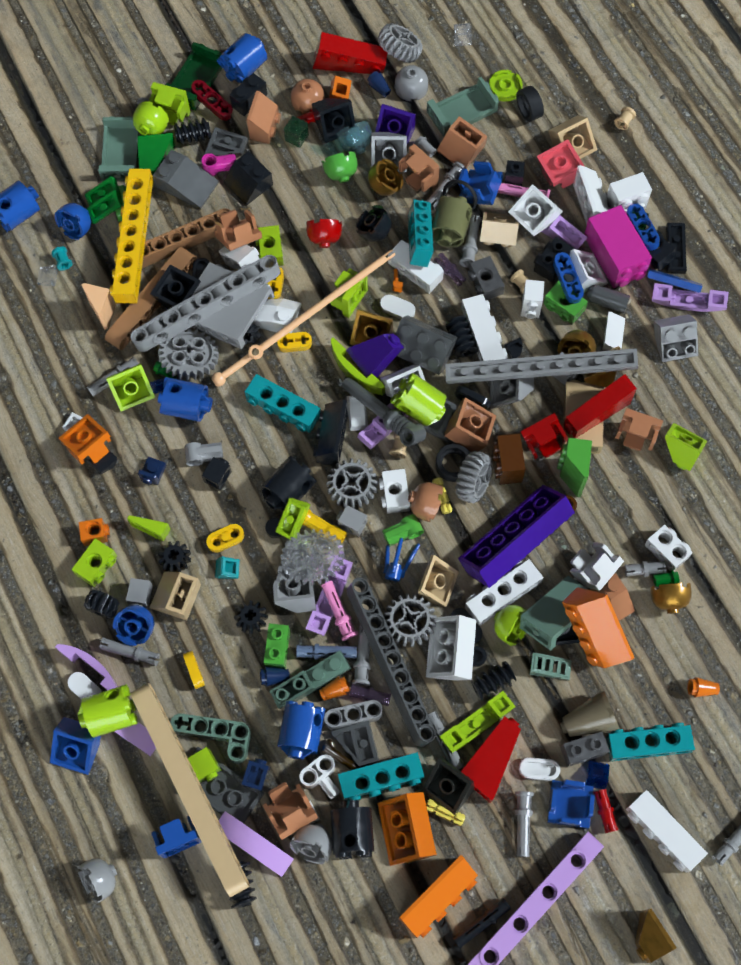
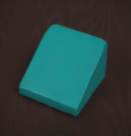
[215,556,240,579]

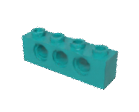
[408,199,434,267]
[245,374,321,433]
[606,723,695,762]
[338,752,424,801]

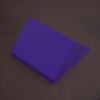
[375,104,416,146]

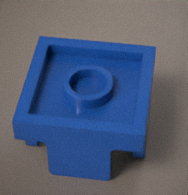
[458,161,504,205]
[547,780,595,829]
[151,816,202,859]

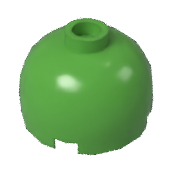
[321,151,358,183]

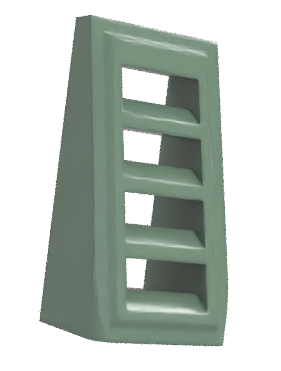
[529,652,572,681]

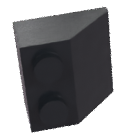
[224,151,273,205]

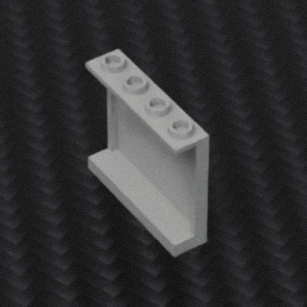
[191,262,275,349]

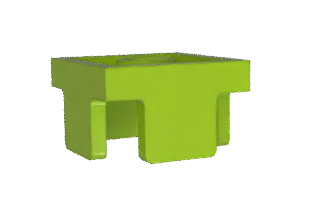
[149,82,191,125]
[330,268,368,318]

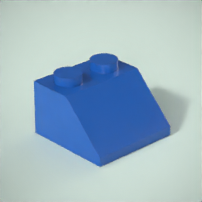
[50,717,101,775]

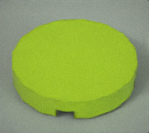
[489,70,523,102]

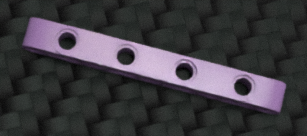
[467,831,604,965]

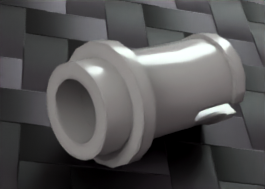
[415,136,437,158]

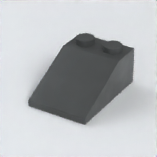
[153,149,219,209]

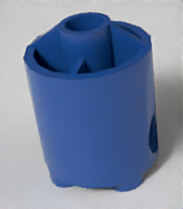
[217,33,267,83]
[0,180,40,232]
[158,377,213,422]
[277,701,326,760]

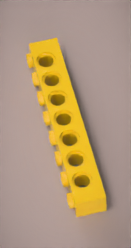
[110,169,153,304]

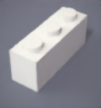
[388,240,444,294]

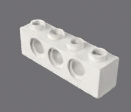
[465,559,544,626]

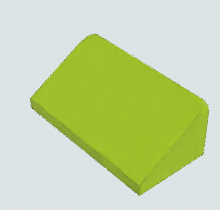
[275,498,311,541]

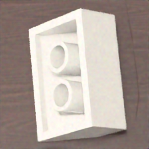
[573,165,611,225]
[426,615,476,681]

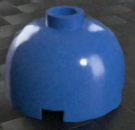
[55,203,91,240]
[113,605,155,646]

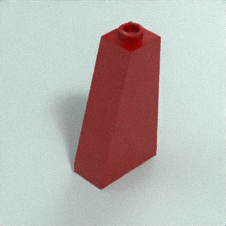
[564,374,637,438]
[461,716,521,803]

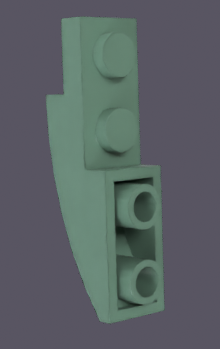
[269,650,351,709]

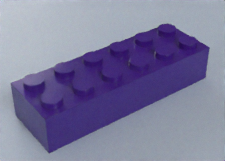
[458,485,575,588]

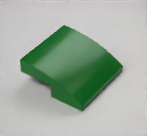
[84,176,122,224]

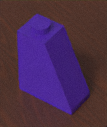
[346,333,404,378]

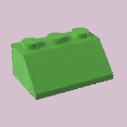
[557,438,592,497]

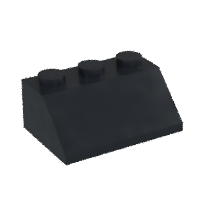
[313,399,348,466]

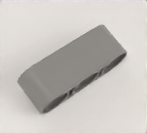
[324,700,382,731]

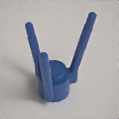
[383,538,420,582]

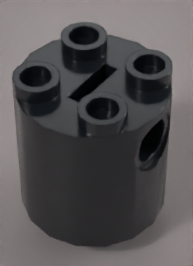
[261,456,317,511]
[330,800,375,860]

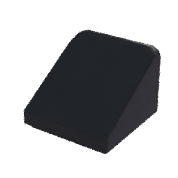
[88,448,117,475]

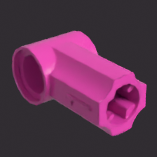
[202,153,236,176]

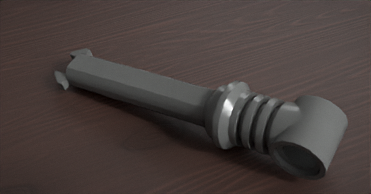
[337,376,426,446]

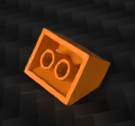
[377,792,437,866]

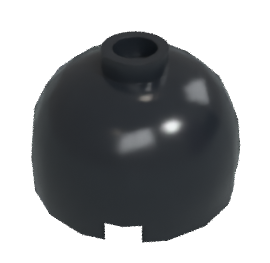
[356,205,392,242]

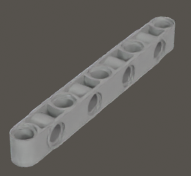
[131,255,281,352]

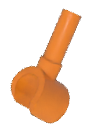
[392,269,403,293]

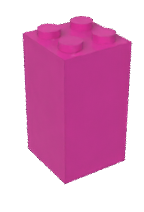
[584,205,652,289]

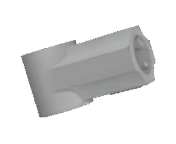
[185,442,223,466]

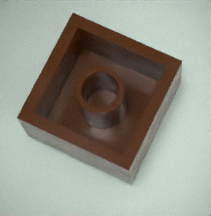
[492,433,526,485]

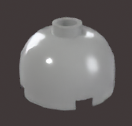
[395,65,428,101]
[289,824,333,864]
[77,858,117,904]

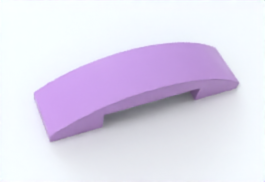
[652,283,729,312]
[305,556,353,636]
[55,644,118,690]
[219,811,293,877]

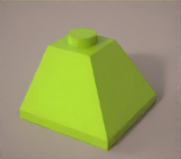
[665,423,707,471]

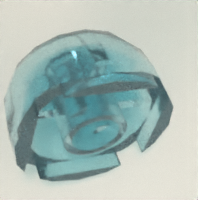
[337,121,372,154]

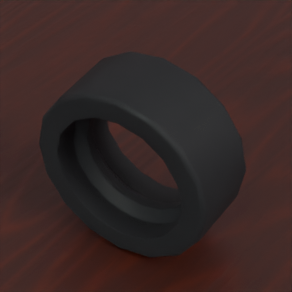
[516,86,544,122]
[435,443,470,482]

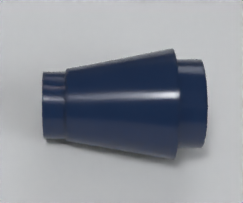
[367,71,391,97]
[260,667,290,687]

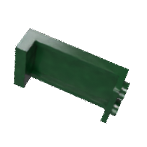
[165,42,222,111]

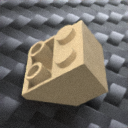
[150,572,201,621]

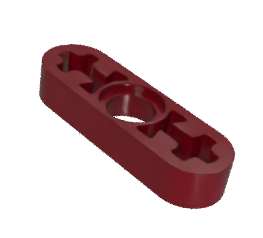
[191,80,233,121]

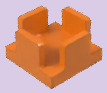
[58,414,111,465]

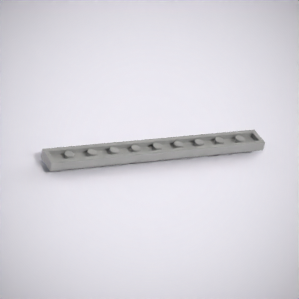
[445,349,638,384]

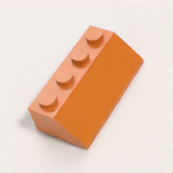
[562,587,634,668]
[399,855,478,938]

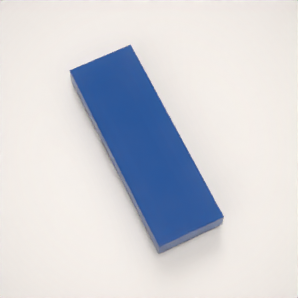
[647,269,702,293]

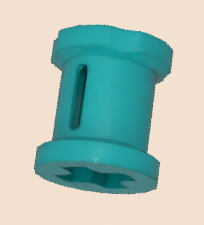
[52,246,73,271]

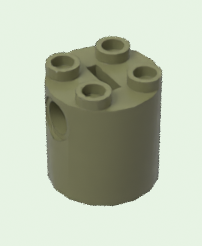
[432,196,472,248]

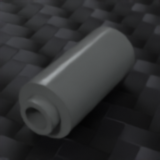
[587,284,630,313]

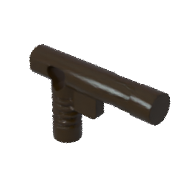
[321,739,358,770]

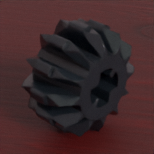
[158,541,191,572]
[84,590,119,619]
[234,600,268,634]

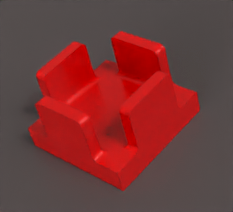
[521,413,568,459]

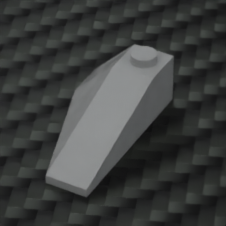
[273,535,316,613]

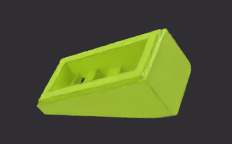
[127,515,170,542]

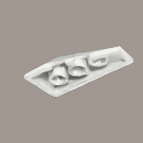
[253,299,302,333]

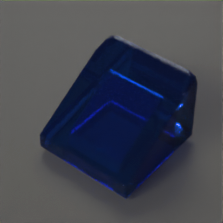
[150,378,165,394]
[585,760,610,789]

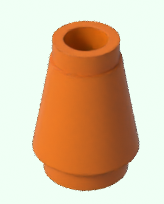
[319,676,351,701]
[687,677,720,697]

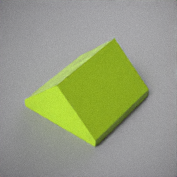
[106,364,155,412]

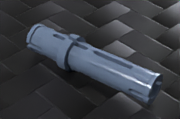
[296,644,357,660]

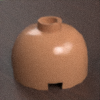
[291,79,325,114]
[408,482,443,522]

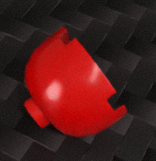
[306,219,342,248]

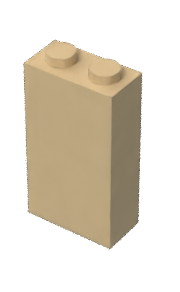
[562,380,604,454]

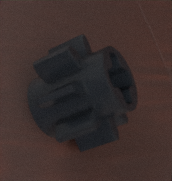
[243,322,261,345]

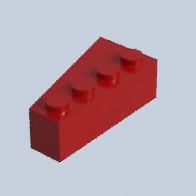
[312,32,388,74]

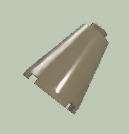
[560,691,620,737]

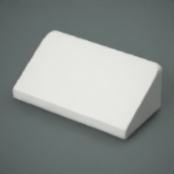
[602,312,625,350]

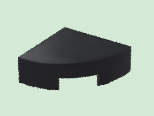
[504,337,523,359]

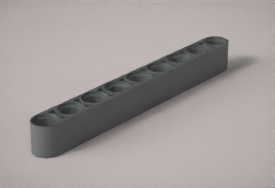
[347,577,436,747]

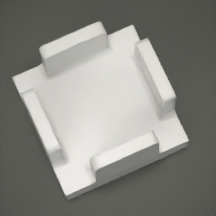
[570,542,624,591]

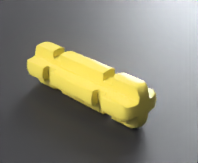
[432,477,452,514]
[426,799,465,826]

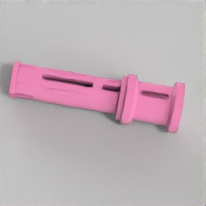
[498,183,551,198]
[321,581,358,641]

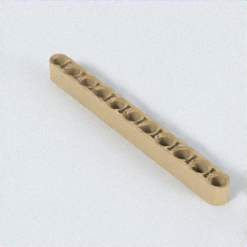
[130,683,250,897]

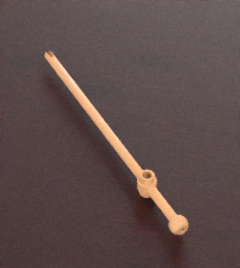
[211,250,395,387]

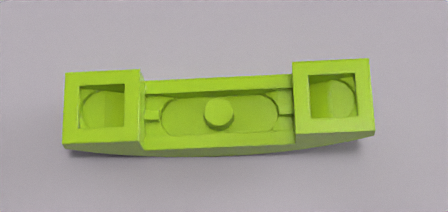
[330,337,385,395]
[439,691,516,754]

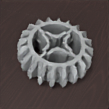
[378,23,423,63]
[455,451,493,503]
[326,458,378,508]
[384,593,437,647]

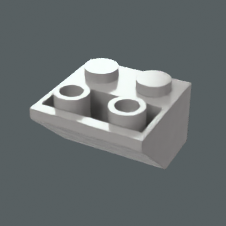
[654,314,698,362]

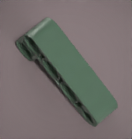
[170,714,251,764]

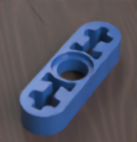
[627,204,660,251]
[553,252,584,304]

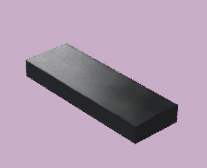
[666,223,687,274]

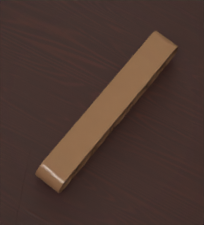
[125,208,231,268]
[105,247,197,350]

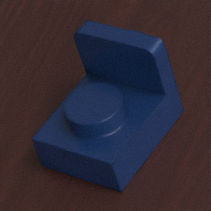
[138,457,167,485]
[241,758,270,791]

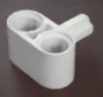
[299,754,340,799]

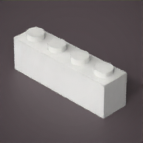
[461,294,508,361]
[626,790,708,873]

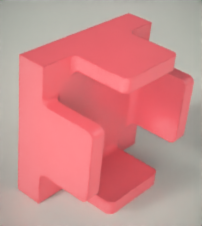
[537,139,585,189]

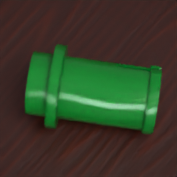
[153,361,177,379]
[653,570,680,587]

